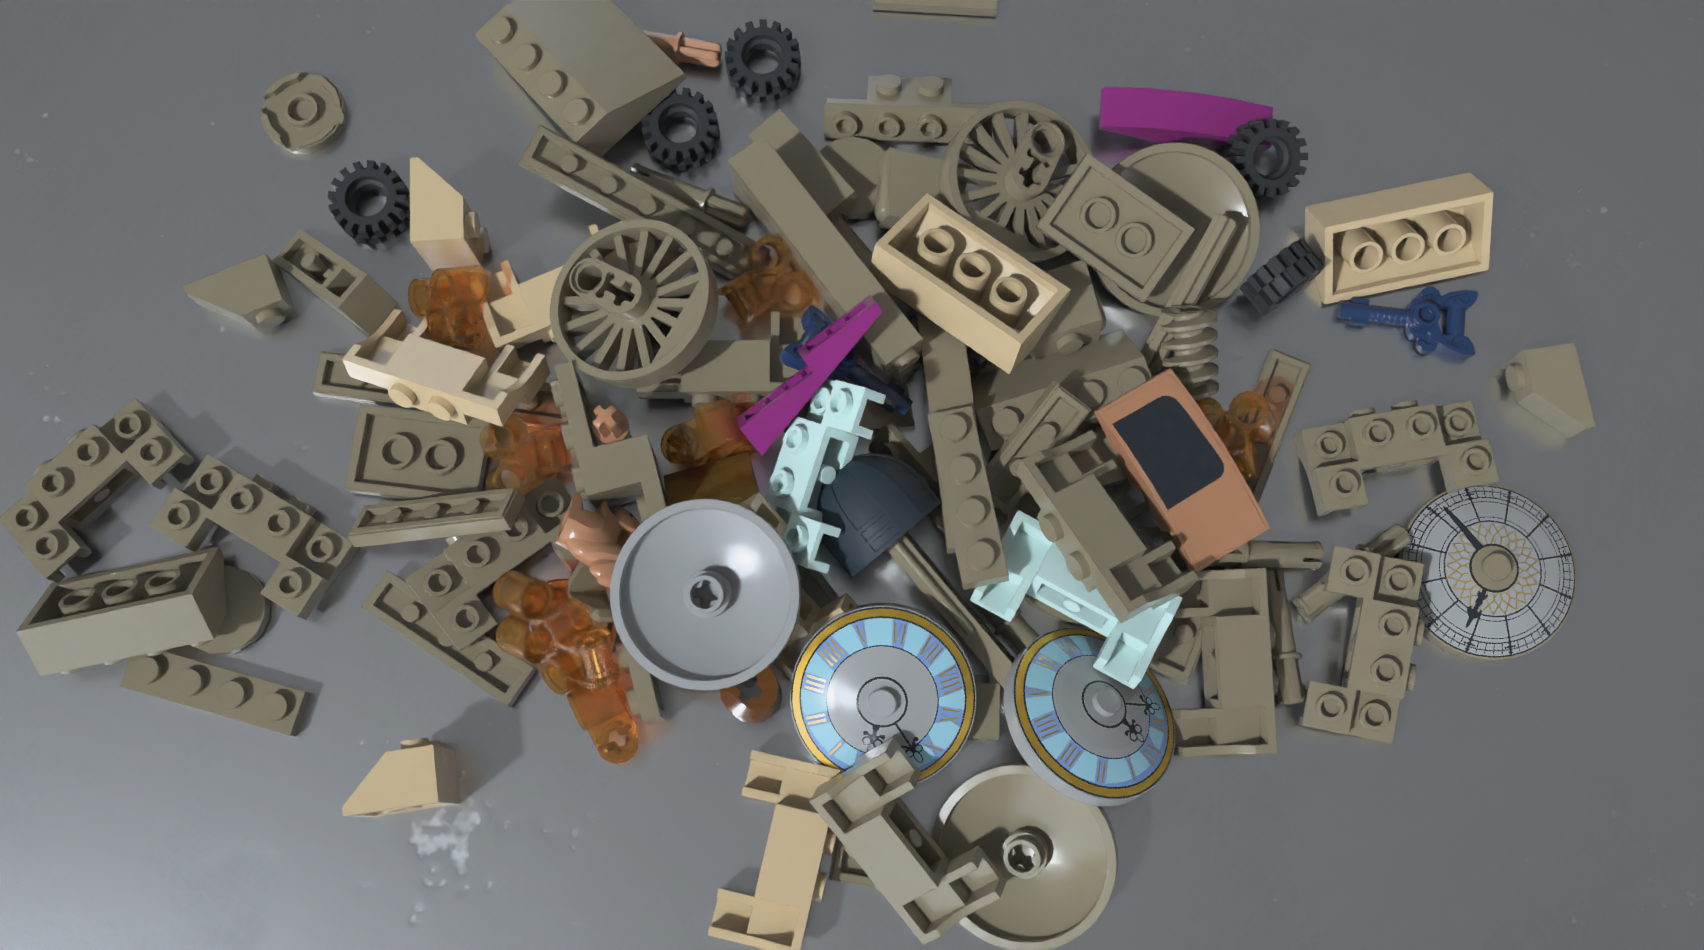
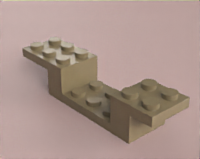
[550,361,667,725]

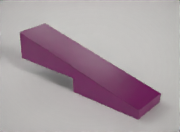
[736,296,883,456]

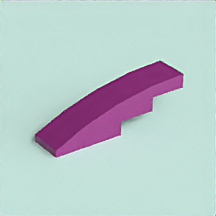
[1099,86,1273,152]

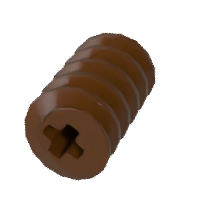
[720,666,782,724]

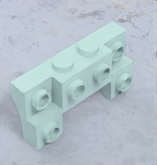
[765,379,886,573]
[970,510,1183,689]

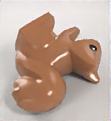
[555,493,641,589]

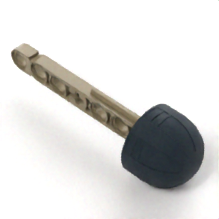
[817,453,1015,689]

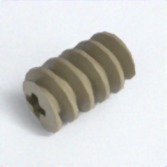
[1160,305,1219,401]

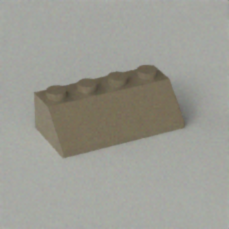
[970,329,1152,463]
[16,546,227,676]

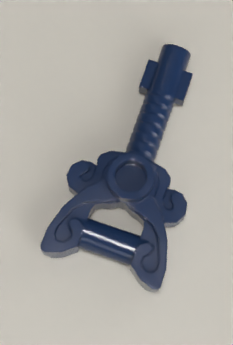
[1337,286,1478,360]
[779,305,913,415]

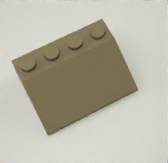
[474,0,687,157]

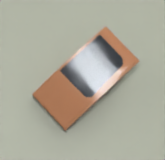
[1094,368,1270,573]

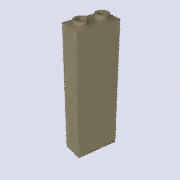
[728,135,923,385]

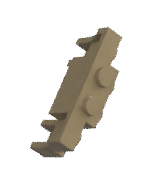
[636,311,805,409]
[0,397,195,583]
[1294,400,1500,517]
[1016,430,1198,624]
[149,454,361,620]
[405,474,584,652]
[1299,546,1425,744]
[1171,568,1278,757]
[809,737,1007,945]

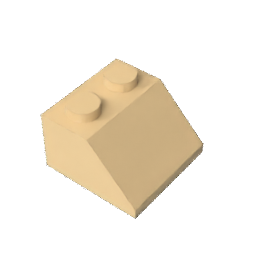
[410,157,489,271]
[342,738,460,817]

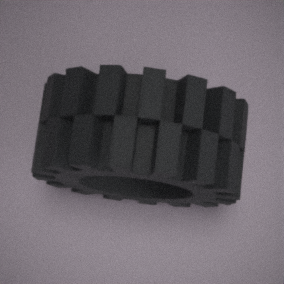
[725,19,801,103]
[641,87,720,172]
[1222,118,1308,197]
[328,160,410,245]
[1240,238,1325,316]

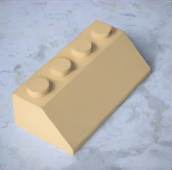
[1305,172,1494,304]
[869,193,1071,375]

